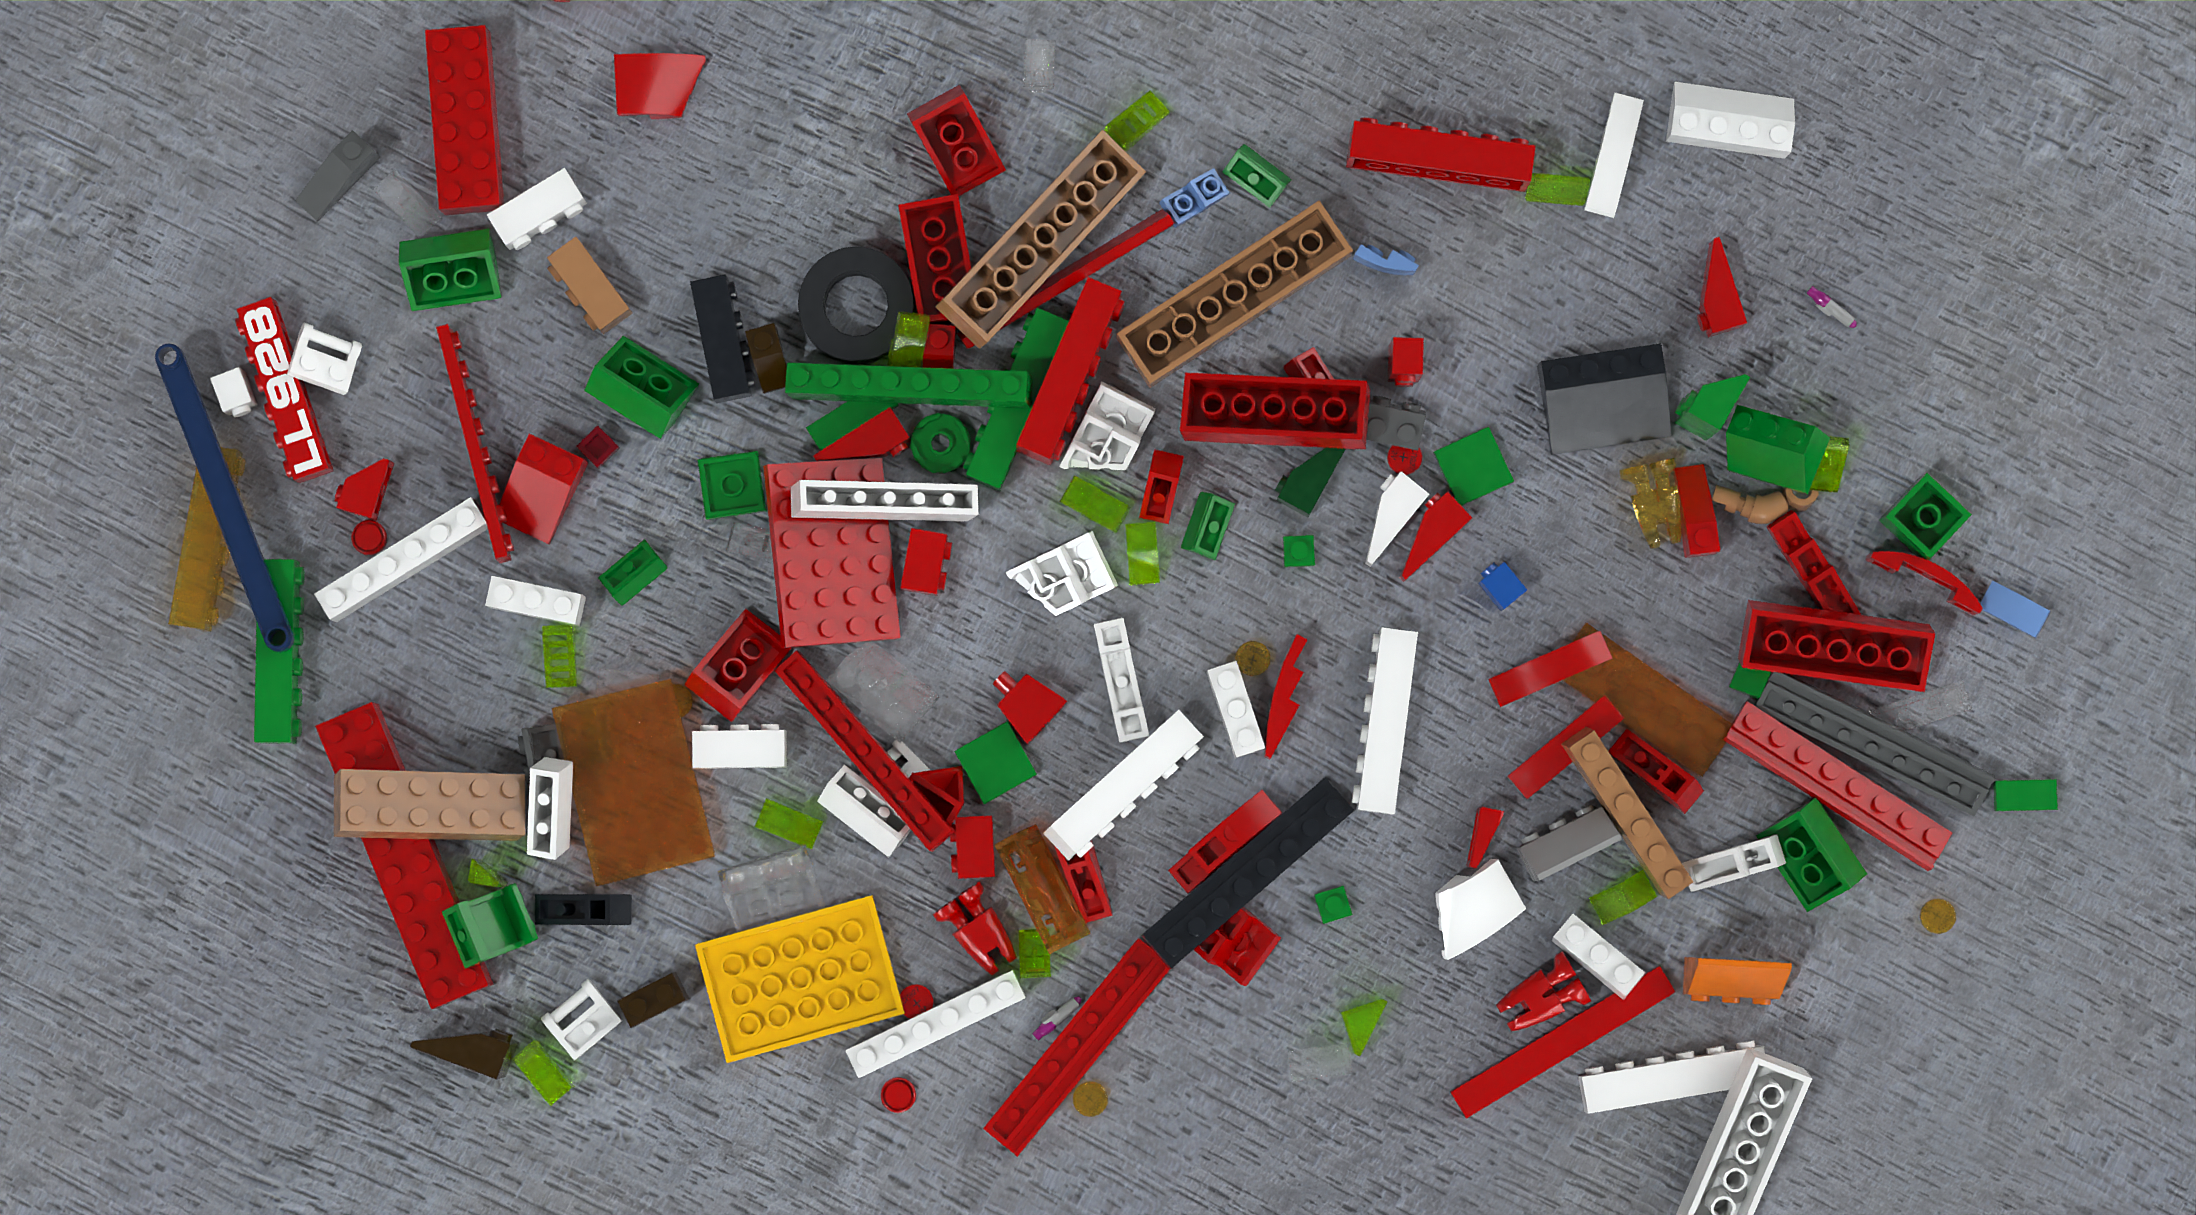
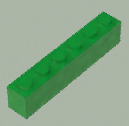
[963,308,1069,492]
[254,559,305,744]

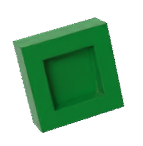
[1283,535,1315,568]
[1314,886,1353,924]

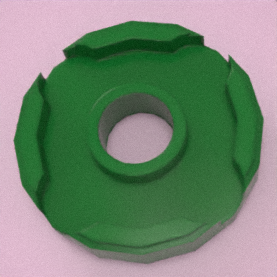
[910,413,971,474]

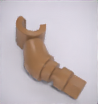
[1712,485,1819,524]

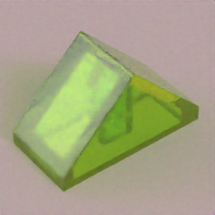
[1589,870,1657,925]
[1018,928,1051,978]
[1339,998,1388,1056]

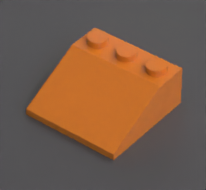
[1683,957,1792,1005]

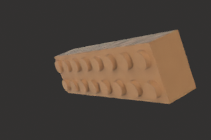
[935,130,1146,349]
[1116,200,1353,388]

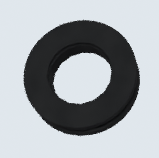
[798,247,914,364]

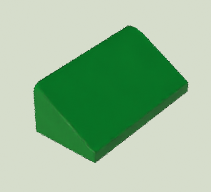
[1222,144,1291,208]
[1181,492,1235,560]
[598,539,667,606]

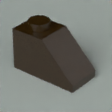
[745,323,787,394]

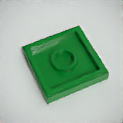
[1433,427,1514,506]
[697,451,767,520]
[954,722,1037,805]

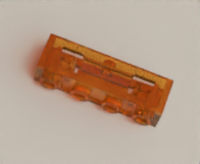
[994,824,1091,954]

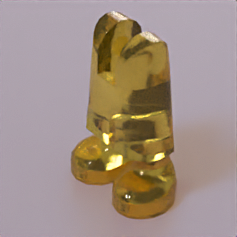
[1619,458,1682,549]

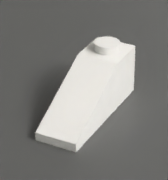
[1365,472,1429,567]

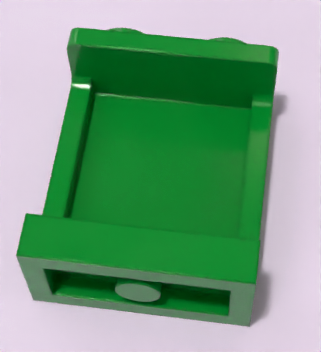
[442,883,538,969]

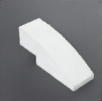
[1682,834,1786,892]

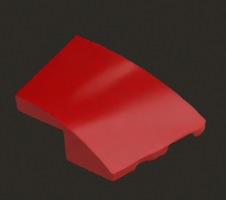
[614,53,706,119]
[1194,880,1282,986]

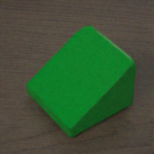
[1729,662,1771,699]

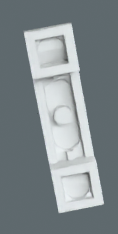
[1094,618,1149,743]

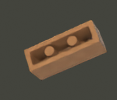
[547,236,633,334]

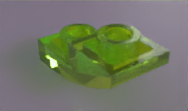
[888,311,930,367]
[1060,475,1131,534]

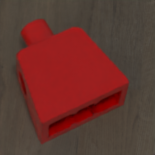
[993,671,1067,745]

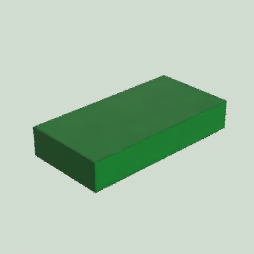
[1993,779,2058,811]

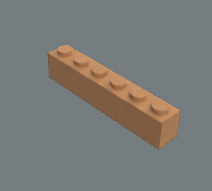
[1561,727,1693,899]

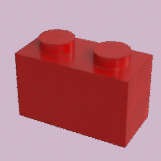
[1388,337,1424,387]
[900,528,953,596]
[950,815,995,879]

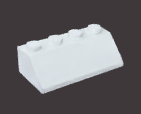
[1666,82,1795,159]

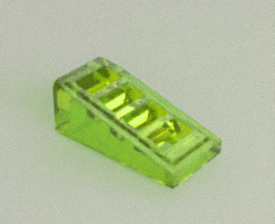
[1104,90,1170,152]
[542,625,577,688]

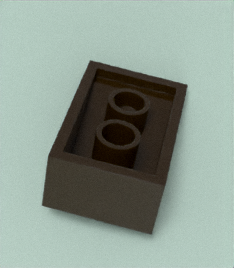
[410,1028,519,1080]

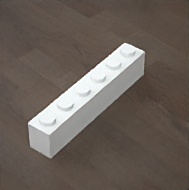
[791,480,979,521]
[314,497,488,622]
[1352,627,1418,815]
[1044,710,1204,861]
[845,970,1026,1078]
[1578,1040,1765,1114]

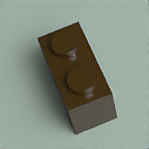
[617,972,689,1028]

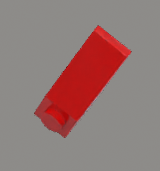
[1697,237,1747,338]
[813,407,911,461]
[1673,464,1720,558]
[1399,491,1472,582]
[1608,729,1704,814]
[1054,840,1113,923]

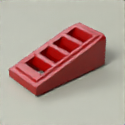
[1466,807,1504,868]

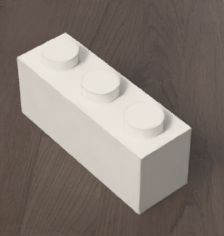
[487,168,587,250]
[485,576,586,627]
[1206,661,1265,759]
[692,724,787,769]
[527,757,573,860]
[817,764,911,858]
[1552,914,1645,1000]

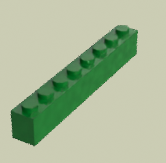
[785,363,1033,408]

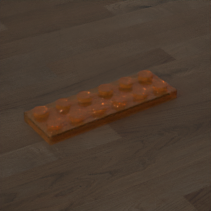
[1562,623,1732,777]

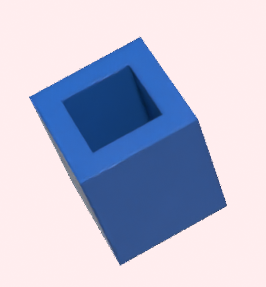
[1478,562,1527,611]

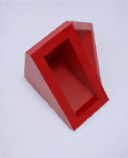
[909,766,964,826]

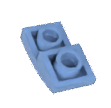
[1159,168,1230,228]
[1353,244,1419,275]
[1980,581,2051,638]

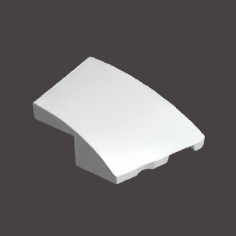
[1059,382,1155,470]
[1006,531,1118,616]
[1435,859,1526,960]

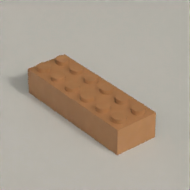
[334,769,525,841]

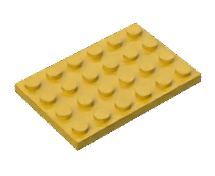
[695,895,905,1063]

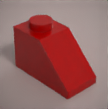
[923,324,957,369]
[1139,449,1184,524]
[335,458,395,521]

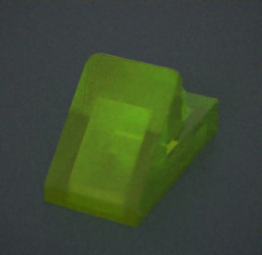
[1810,436,1850,493]
[1125,522,1160,585]
[755,798,824,849]

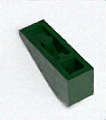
[1275,448,1346,517]

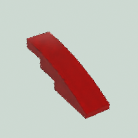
[1766,510,1861,615]
[1264,634,1308,760]
[1508,695,1625,799]

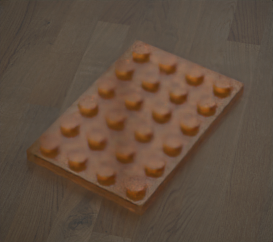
[552,678,716,886]

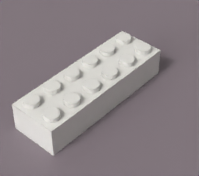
[1676,1047,1812,1215]

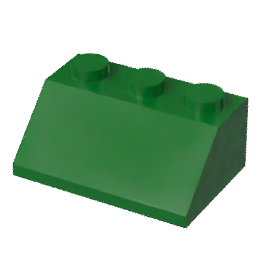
[399,228,502,311]
[584,336,699,439]
[1674,374,1750,441]
[1726,405,1830,494]
[1756,798,1867,912]

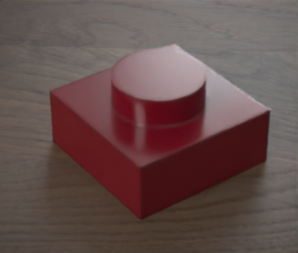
[576,425,620,469]

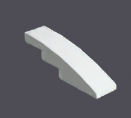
[1584,93,1644,218]

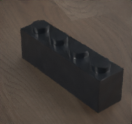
[690,274,756,404]

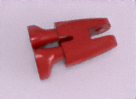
[932,881,1017,976]
[1496,951,1591,1032]

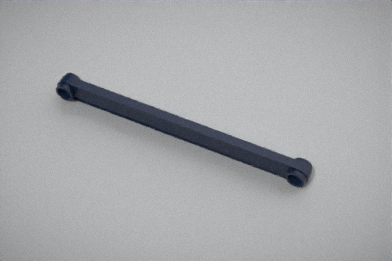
[155,343,294,653]

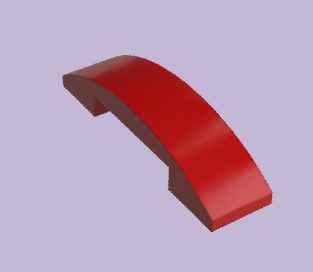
[1865,551,1983,615]
[1488,631,1612,707]

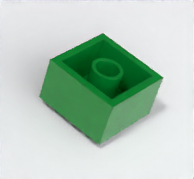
[1879,473,1972,560]

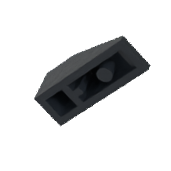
[535,894,632,925]

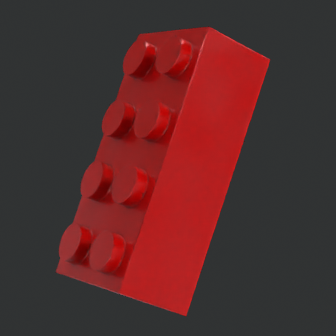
[898,194,971,329]

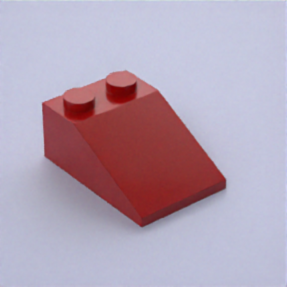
[907,85,1006,197]
[499,433,589,545]
[684,608,792,722]

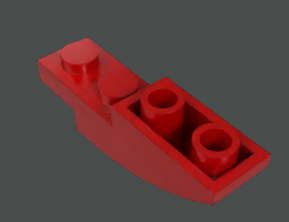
[1168,790,1282,894]

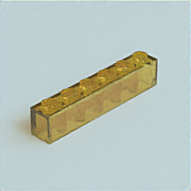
[168,447,245,632]

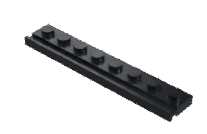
[1141,777,1355,969]

